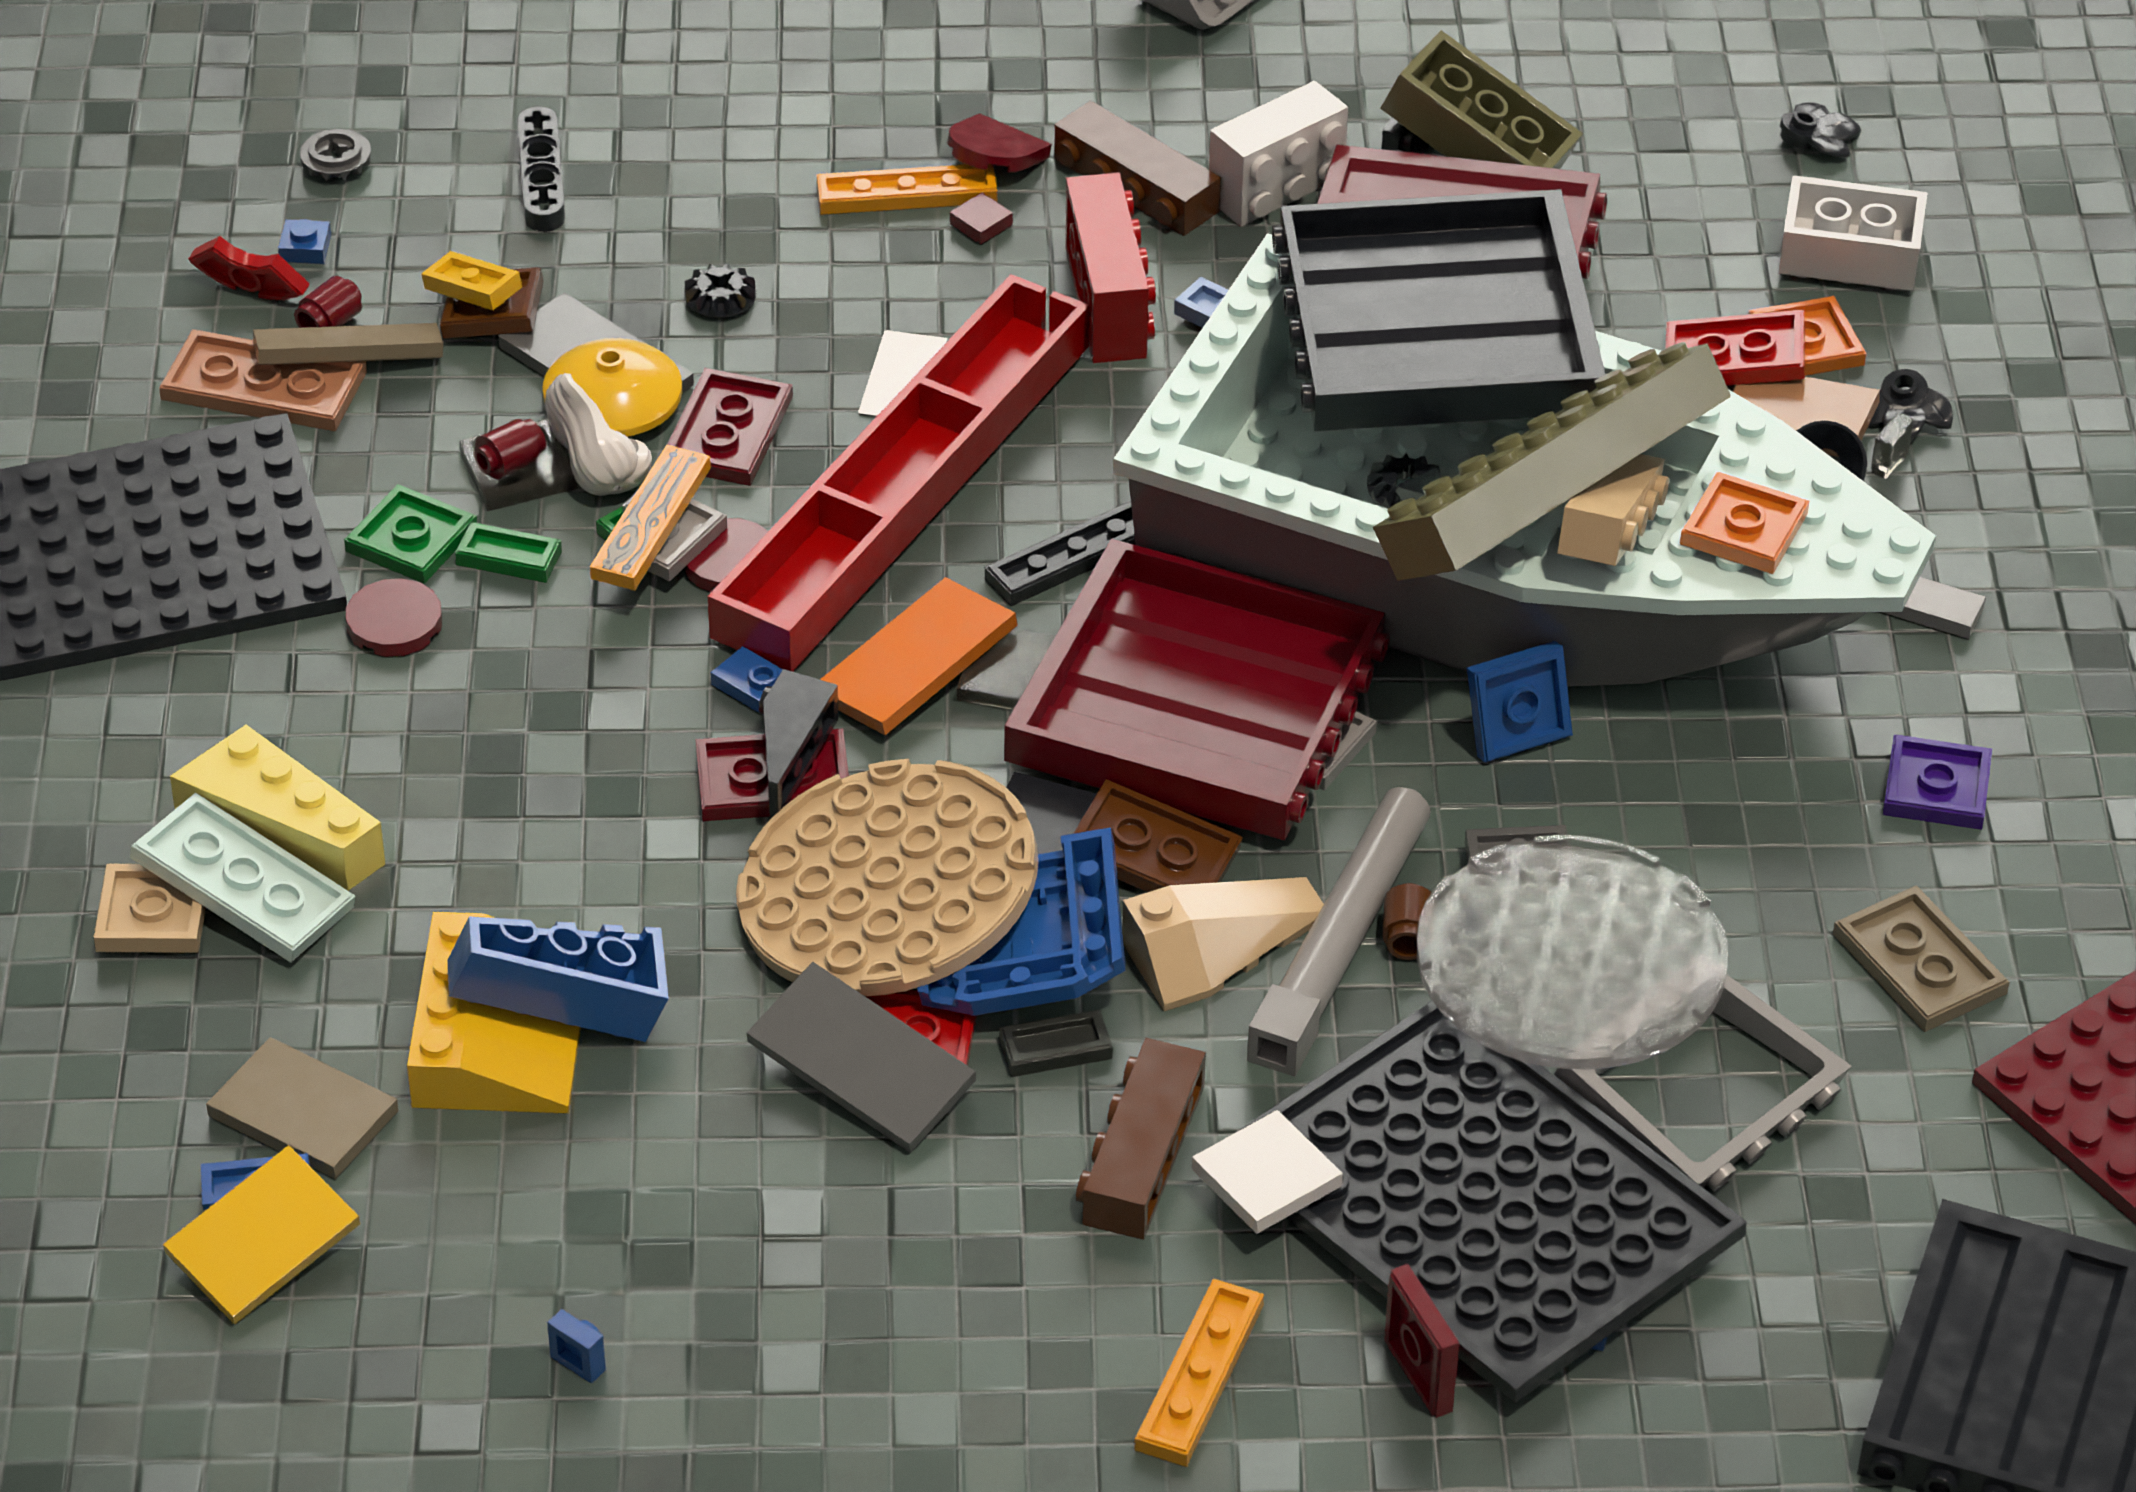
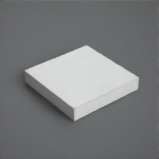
[1192,1110,1343,1234]

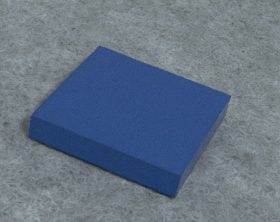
[1467,641,1573,762]

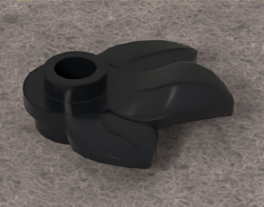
[1780,102,1862,157]
[1868,369,1953,447]

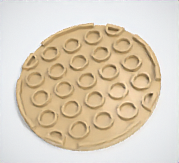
[736,759,1038,996]

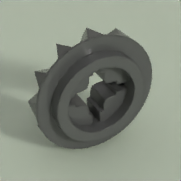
[300,129,371,181]

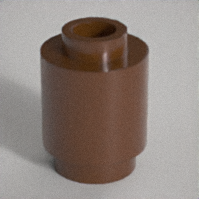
[1383,883,1435,960]

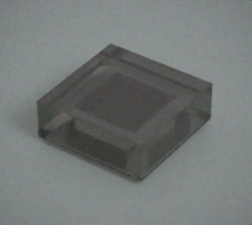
[1871,413,1914,479]

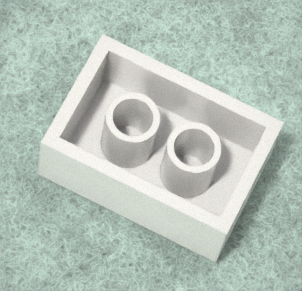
[1209,81,1348,227]
[1779,176,1927,291]

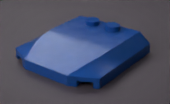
[918,827,1126,1016]

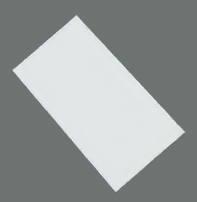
[858,330,947,416]

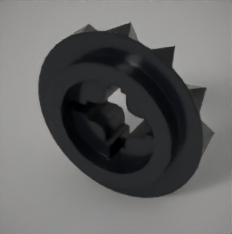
[684,263,757,318]
[1367,452,1440,509]

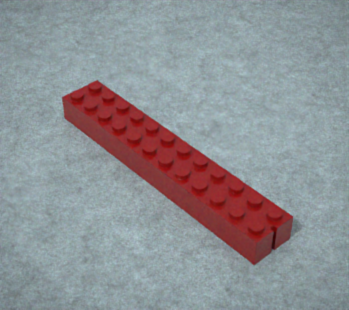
[707,274,1090,672]

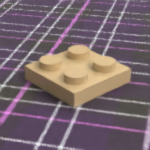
[94,864,206,953]

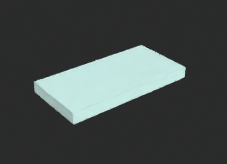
[130,793,356,963]

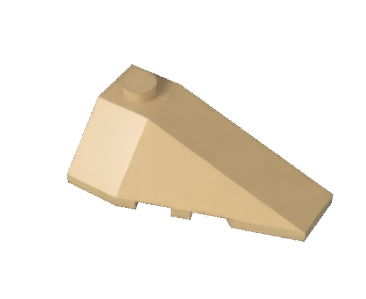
[1122,877,1324,1012]

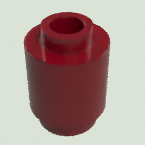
[294,276,362,328]
[473,419,546,480]

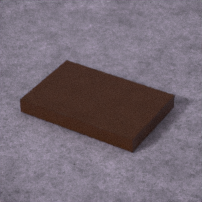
[1073,779,1243,892]

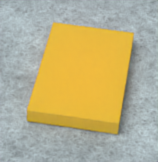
[163,1145,360,1325]

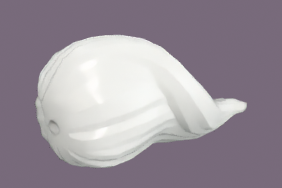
[545,373,652,496]

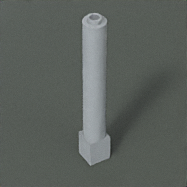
[1247,787,1431,1077]

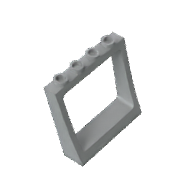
[1554,956,1852,1192]

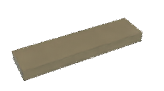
[253,323,443,365]

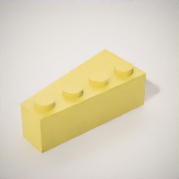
[170,725,385,891]

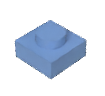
[1174,277,1228,328]

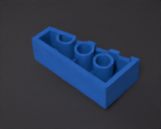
[447,916,669,1042]

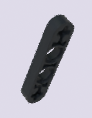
[518,106,565,232]

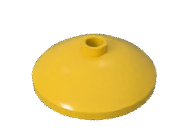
[543,338,682,437]

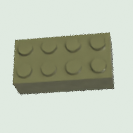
[1380,30,1583,169]

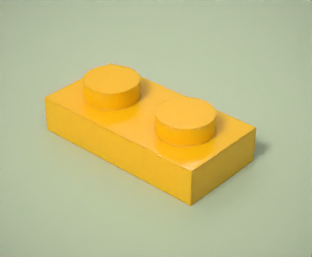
[421,251,522,310]

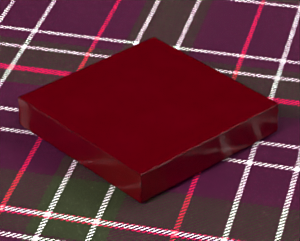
[1384,1264,1460,1418]

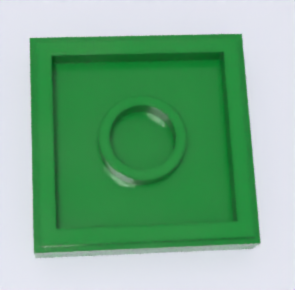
[344,484,477,584]

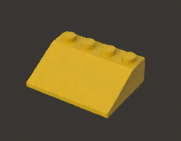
[407,912,581,1114]

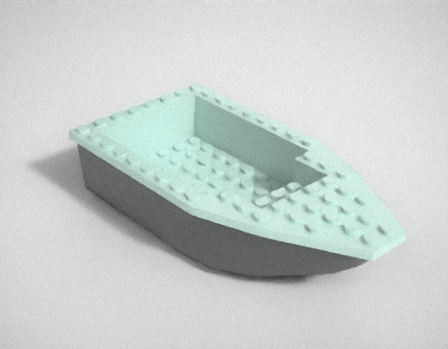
[1113,233,1936,686]

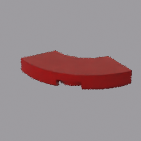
[188,236,310,300]

